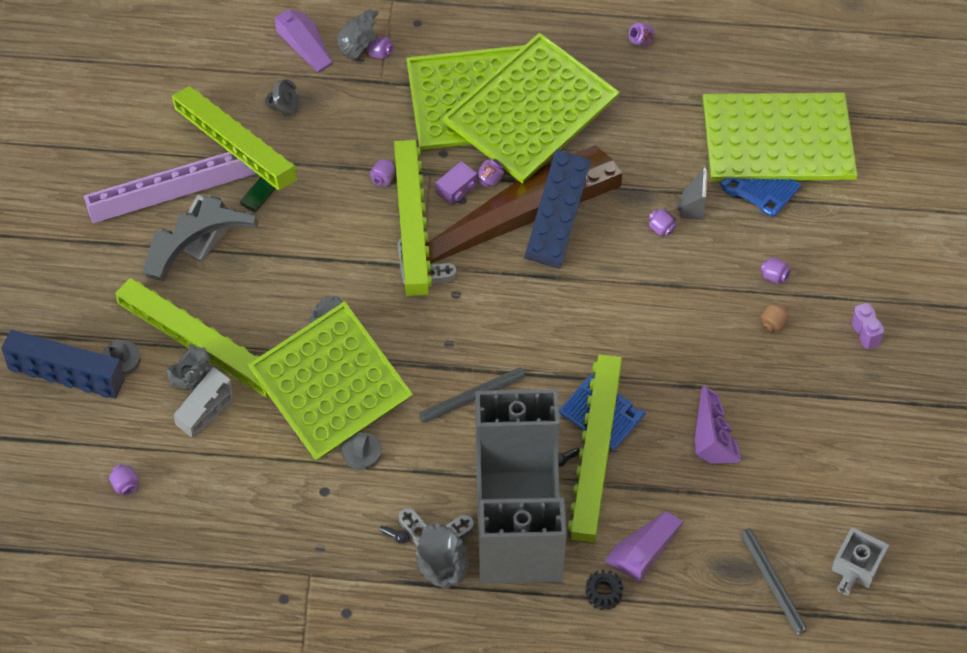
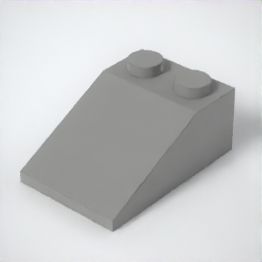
[183,195,229,261]

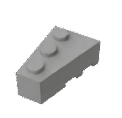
[174,366,234,438]

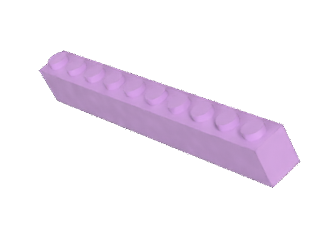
[84,152,257,223]

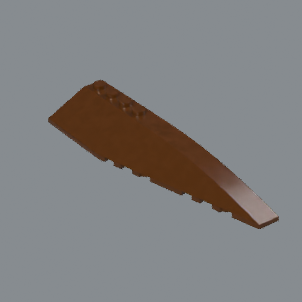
[425,145,622,264]

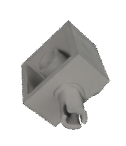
[831,527,889,595]

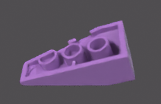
[275,9,332,73]
[695,385,741,464]
[605,511,683,583]

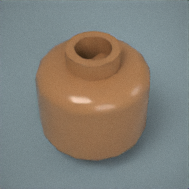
[760,303,789,332]

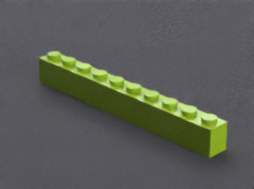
[172,86,297,191]
[394,140,432,296]
[115,278,269,398]
[568,354,622,543]

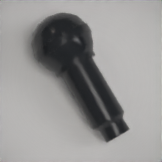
[558,447,580,467]
[379,525,409,544]

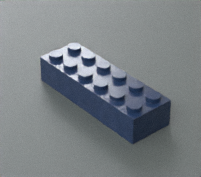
[524,149,591,269]
[1,330,125,399]

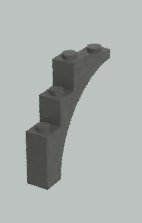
[142,195,259,281]

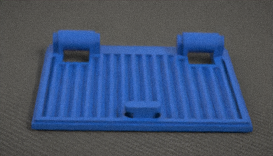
[720,178,802,217]
[559,375,646,451]

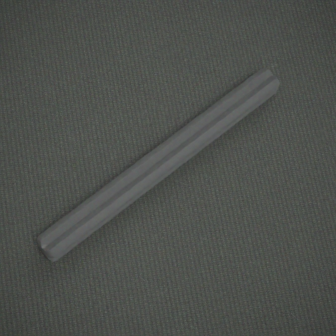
[419,367,525,423]
[741,528,807,634]

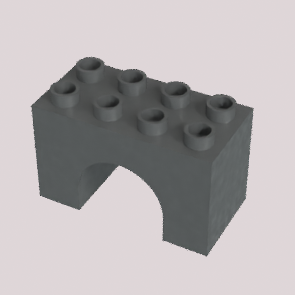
[475,389,566,584]

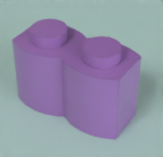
[851,303,884,349]

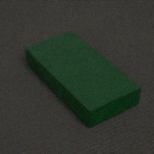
[240,177,276,213]

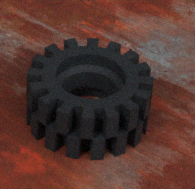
[585,570,623,610]

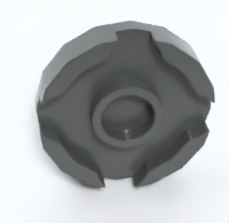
[265,79,300,115]
[102,339,141,374]
[342,432,382,471]

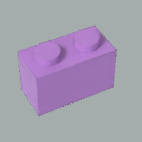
[436,161,477,206]

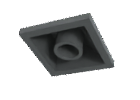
[677,168,707,220]

